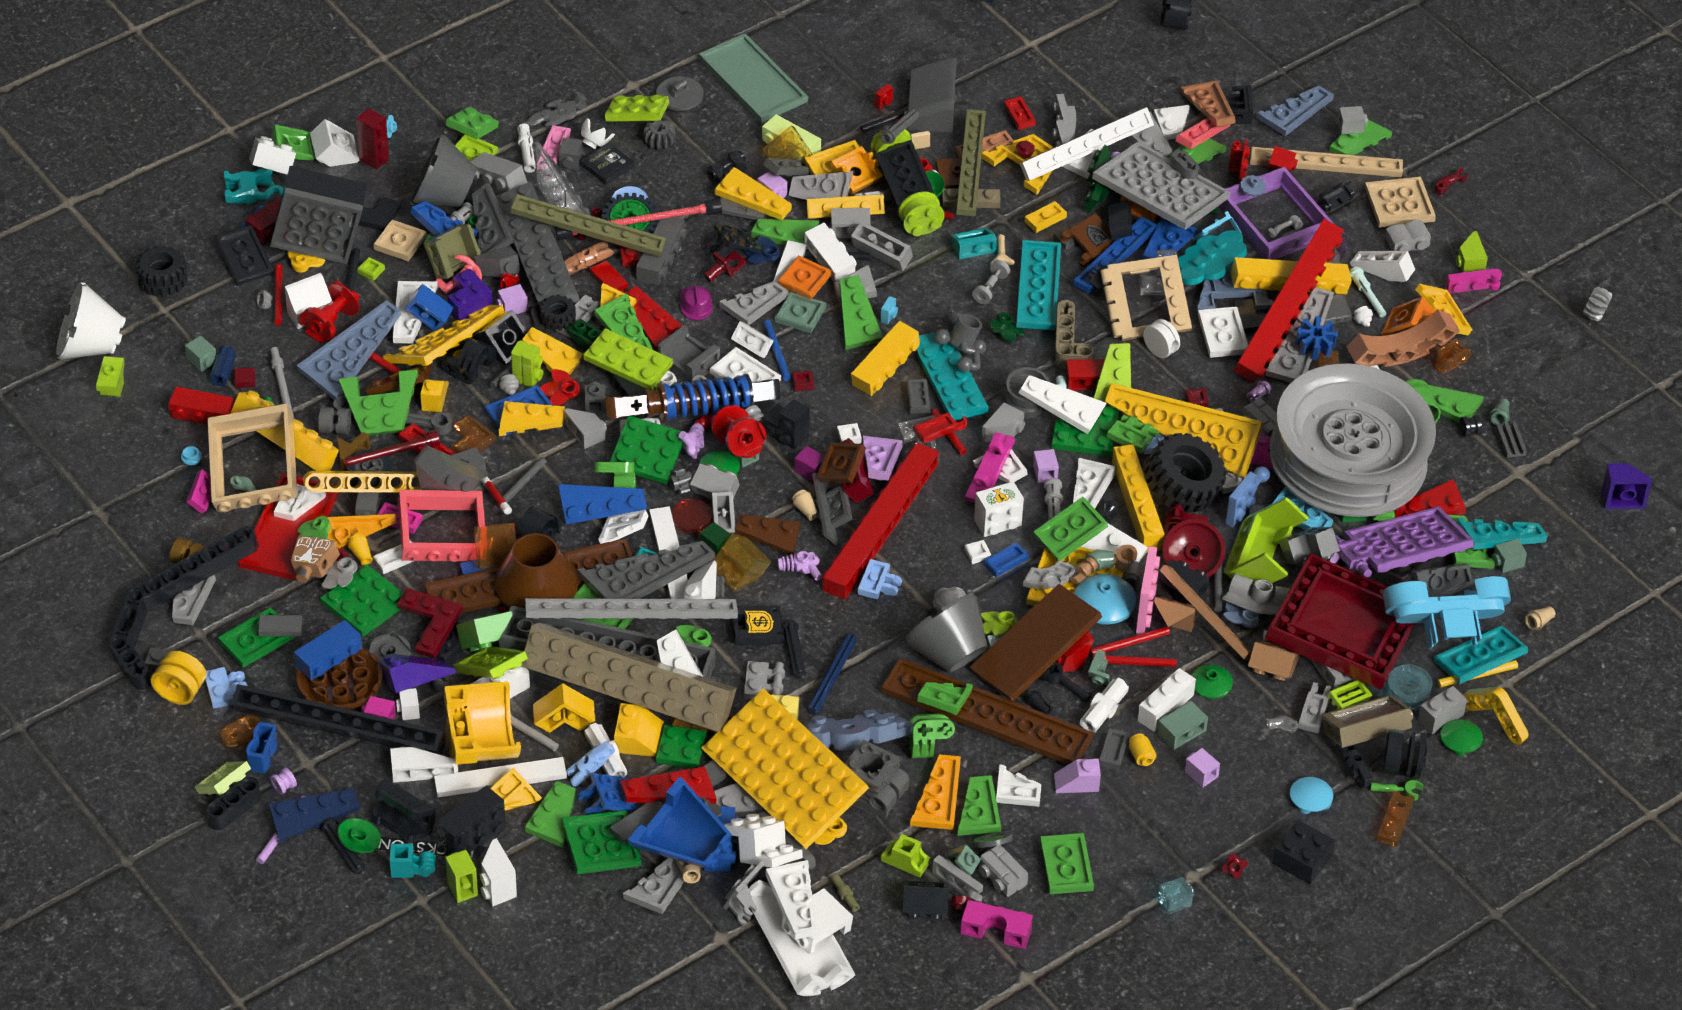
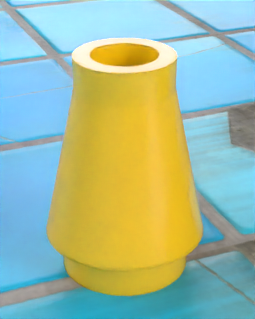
[348,533,373,565]

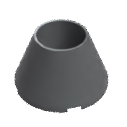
[410,133,477,207]
[905,593,987,673]

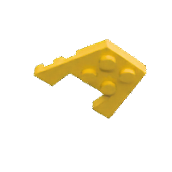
[982,134,1054,195]

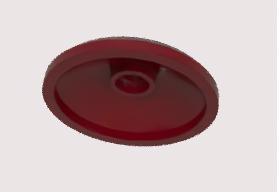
[1163,519,1225,578]

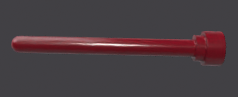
[344,430,440,466]

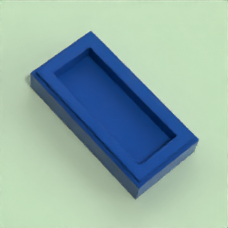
[983,542,1029,577]

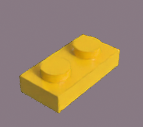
[1024,201,1067,233]

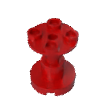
[299,281,360,343]
[711,405,766,458]

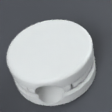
[1143,319,1180,358]

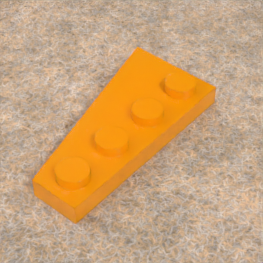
[910,754,961,830]

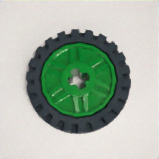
[601,193,659,248]

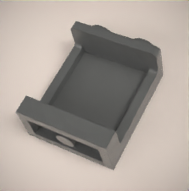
[658,325,720,382]

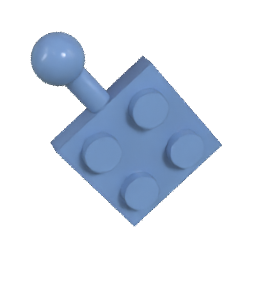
[1226,466,1270,527]

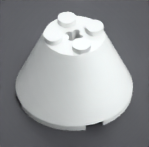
[56,282,126,360]

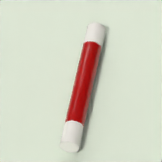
[482,477,512,515]

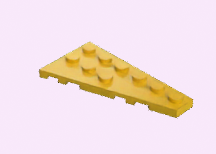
[383,305,505,366]

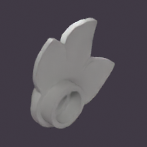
[321,557,358,589]

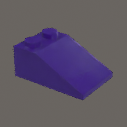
[378,653,456,693]

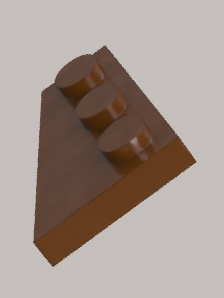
[736,514,800,557]

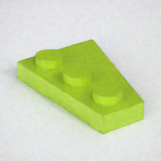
[1093,343,1131,403]

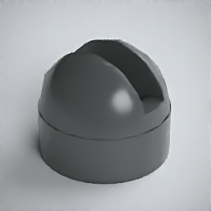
[432,676,449,692]

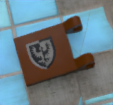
[1058,213,1116,266]

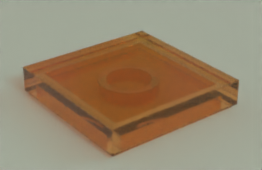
[474,523,515,569]

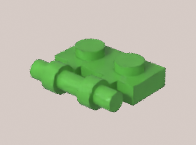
[1107,414,1160,454]

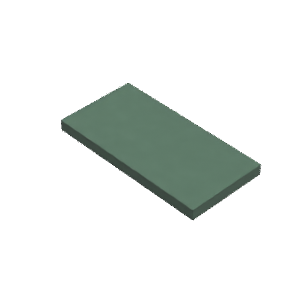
[699,33,808,123]

